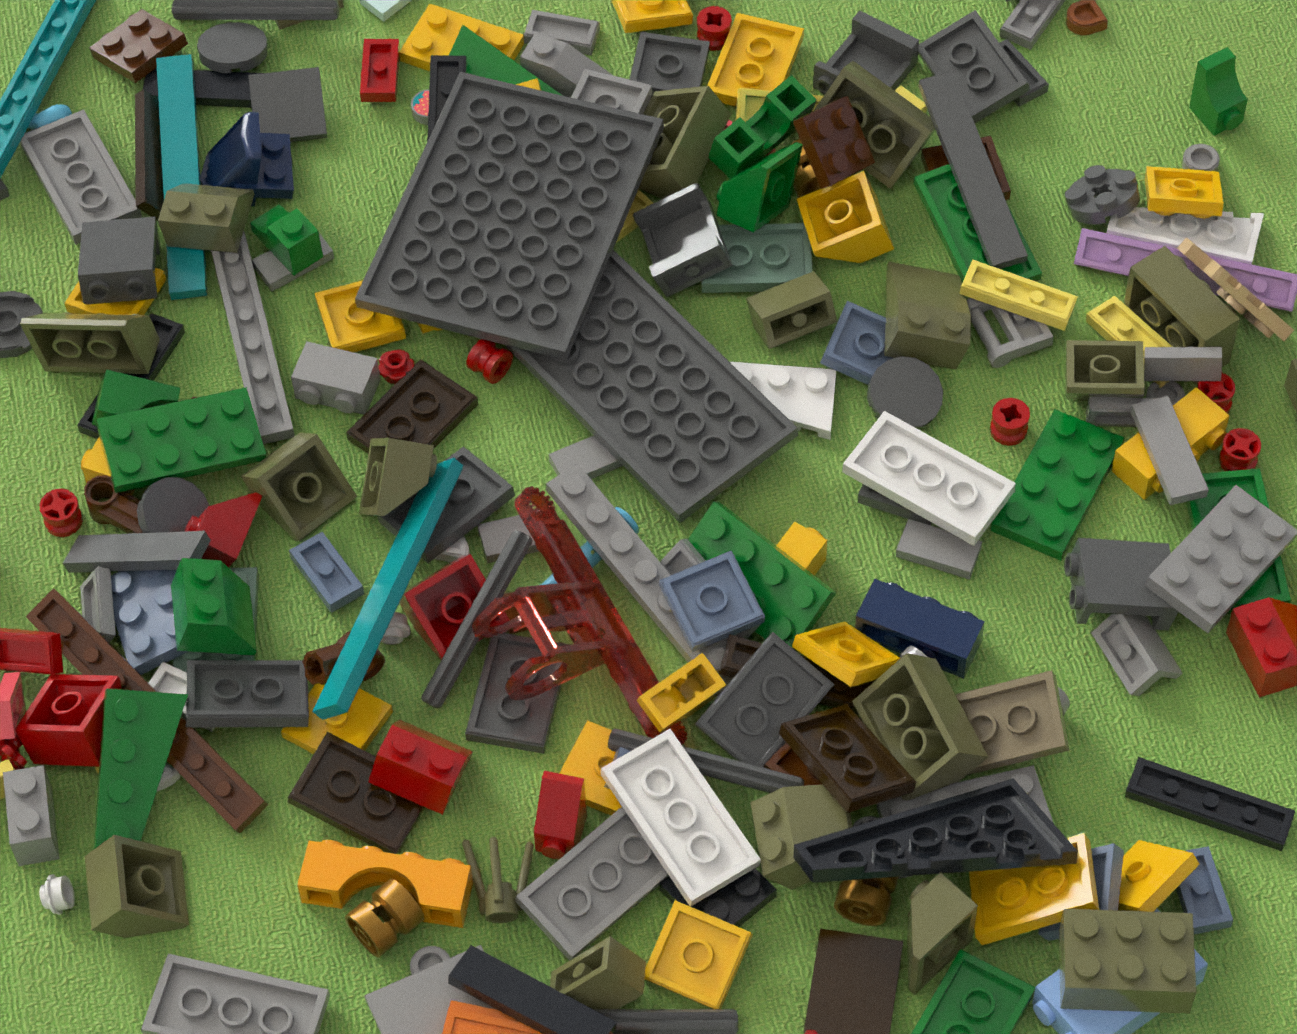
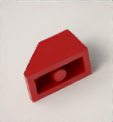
[184,492,263,567]
[534,771,587,859]

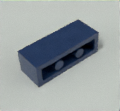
[855,579,985,679]

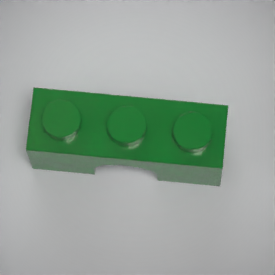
[708,75,817,179]

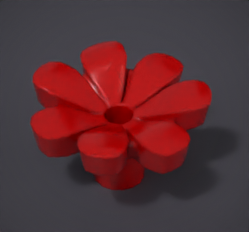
[0,734,27,770]

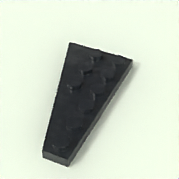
[793,778,1078,883]

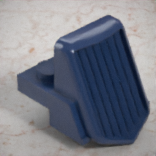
[200,112,294,207]

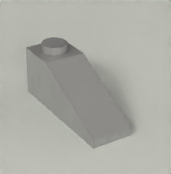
[520,32,614,97]

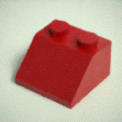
[399,554,511,660]
[1226,597,1297,698]
[15,674,121,767]
[368,719,473,815]

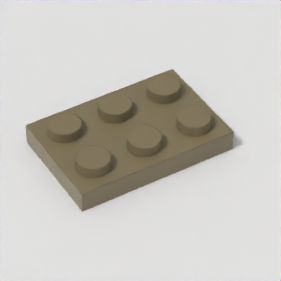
[955,670,1069,775]

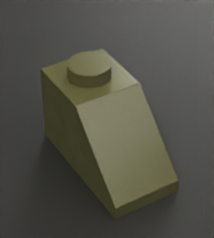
[550,936,646,1009]

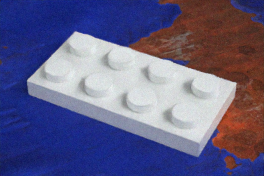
[842,411,1016,546]
[600,729,761,907]

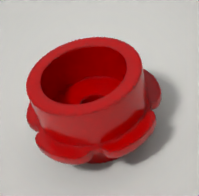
[378,349,414,384]

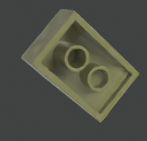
[885,262,971,369]

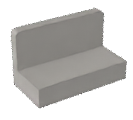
[1091,614,1183,696]

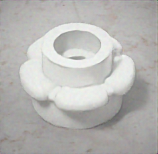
[381,612,410,644]
[39,874,75,915]

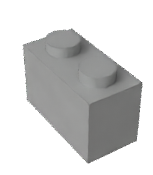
[291,341,381,415]
[3,765,60,866]

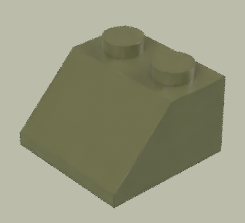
[158,183,254,253]
[1065,340,1145,401]
[241,433,357,541]
[359,438,437,516]
[750,784,853,890]
[85,835,189,938]
[907,872,978,995]

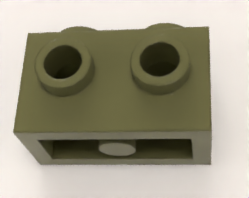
[746,271,837,349]

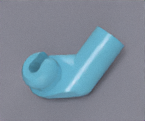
[28,104,72,130]

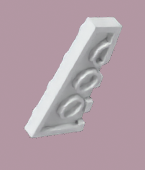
[1106,207,1264,265]
[730,362,836,440]

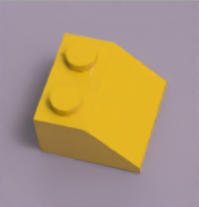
[797,171,894,263]

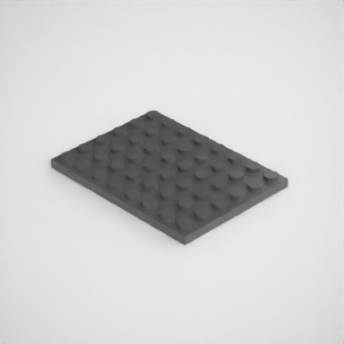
[355,72,664,360]

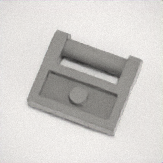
[967,298,1054,368]

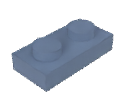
[289,532,364,613]
[1176,846,1233,934]

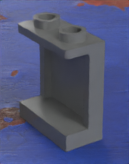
[813,10,919,95]
[633,183,733,297]
[78,216,161,304]
[1064,538,1179,631]

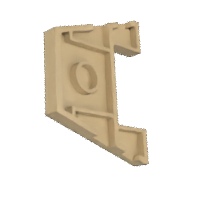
[1177,237,1294,341]

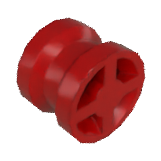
[697,6,732,51]
[466,339,513,384]
[1197,372,1235,414]
[990,397,1030,446]
[1219,428,1261,471]
[39,488,83,537]

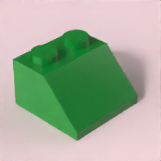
[716,142,803,233]
[171,558,257,656]

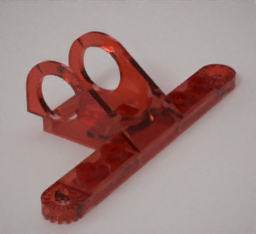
[472,486,687,745]

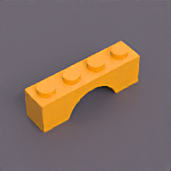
[297,840,473,928]

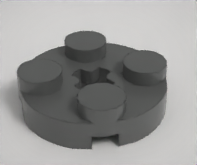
[1065,165,1140,225]

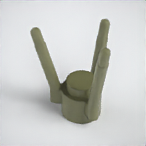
[462,837,534,923]

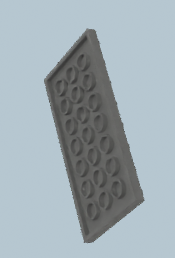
[503,250,798,523]

